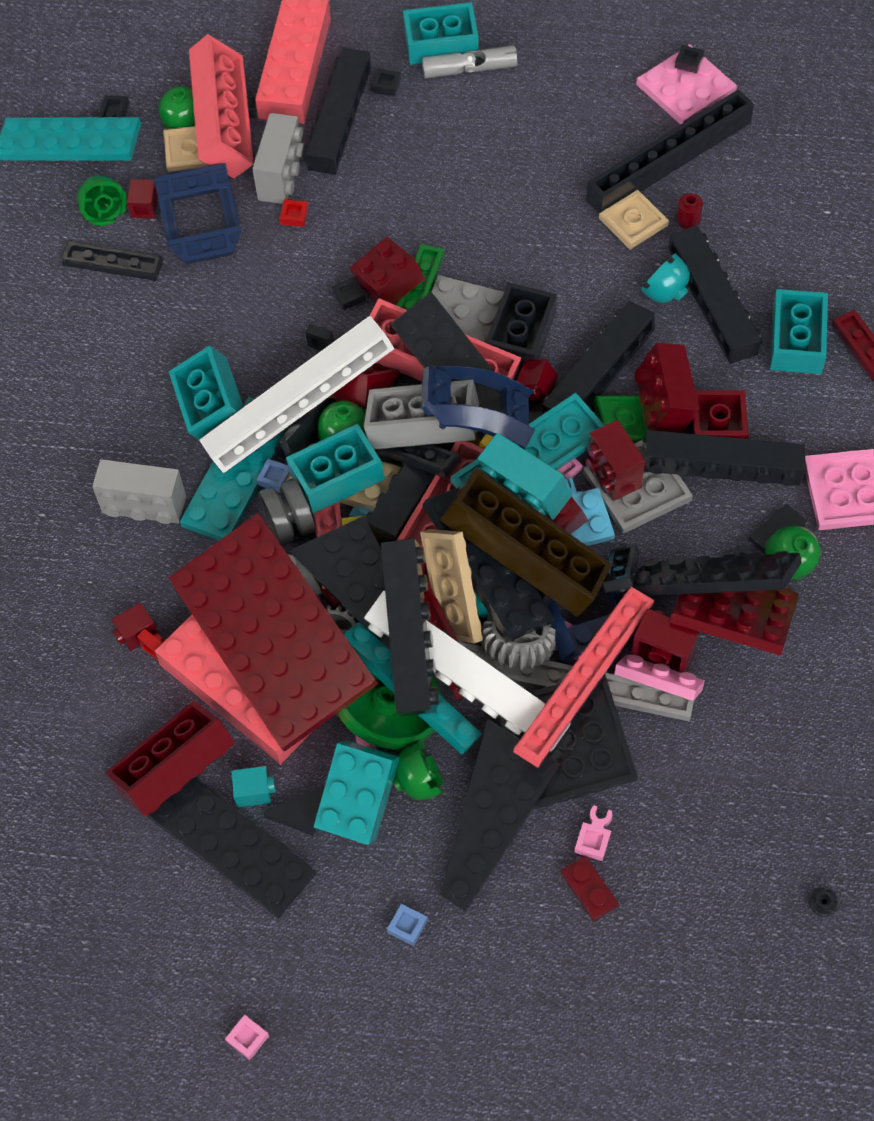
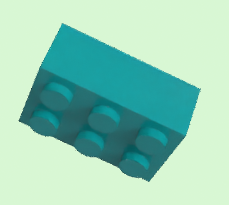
[403,2,479,65]
[770,289,828,374]
[168,346,244,440]
[286,424,385,514]
[477,432,572,521]
[314,740,400,845]

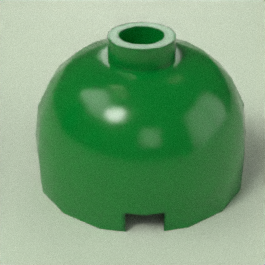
[159,86,195,130]
[76,175,127,226]
[318,401,367,441]
[765,525,821,581]
[393,741,445,801]

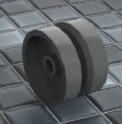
[258,478,316,546]

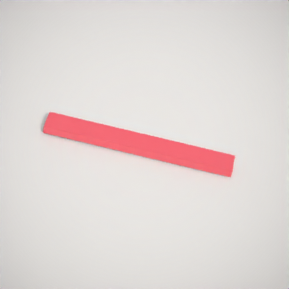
[513,587,654,767]

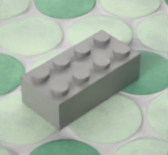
[364,379,479,449]

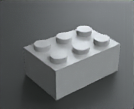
[252,113,305,204]
[92,459,187,524]

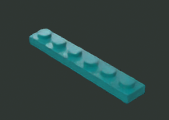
[344,622,482,755]

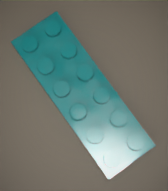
[0,117,141,161]
[450,393,605,488]
[180,397,285,540]

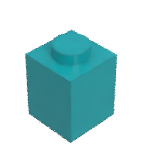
[232,766,276,808]

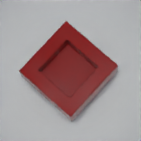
[280,199,309,227]
[137,629,165,661]

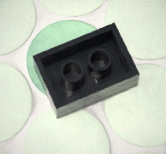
[485,282,557,369]

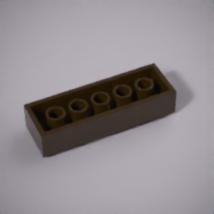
[440,468,612,617]

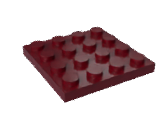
[670,587,799,656]

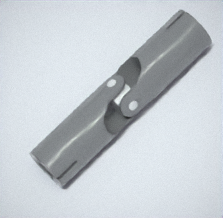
[422,45,517,79]

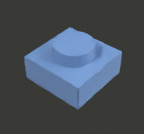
[257,459,290,492]
[387,904,428,946]

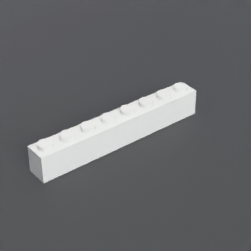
[199,316,394,473]
[364,591,571,752]

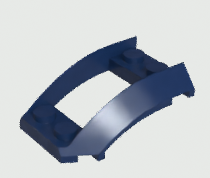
[154,163,241,264]
[421,366,535,449]
[548,583,638,662]

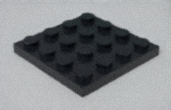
[499,674,638,810]

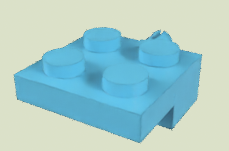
[565,478,615,546]

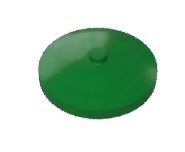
[337,671,442,749]

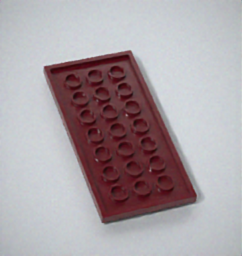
[168,513,378,752]

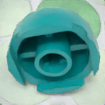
[640,253,690,304]

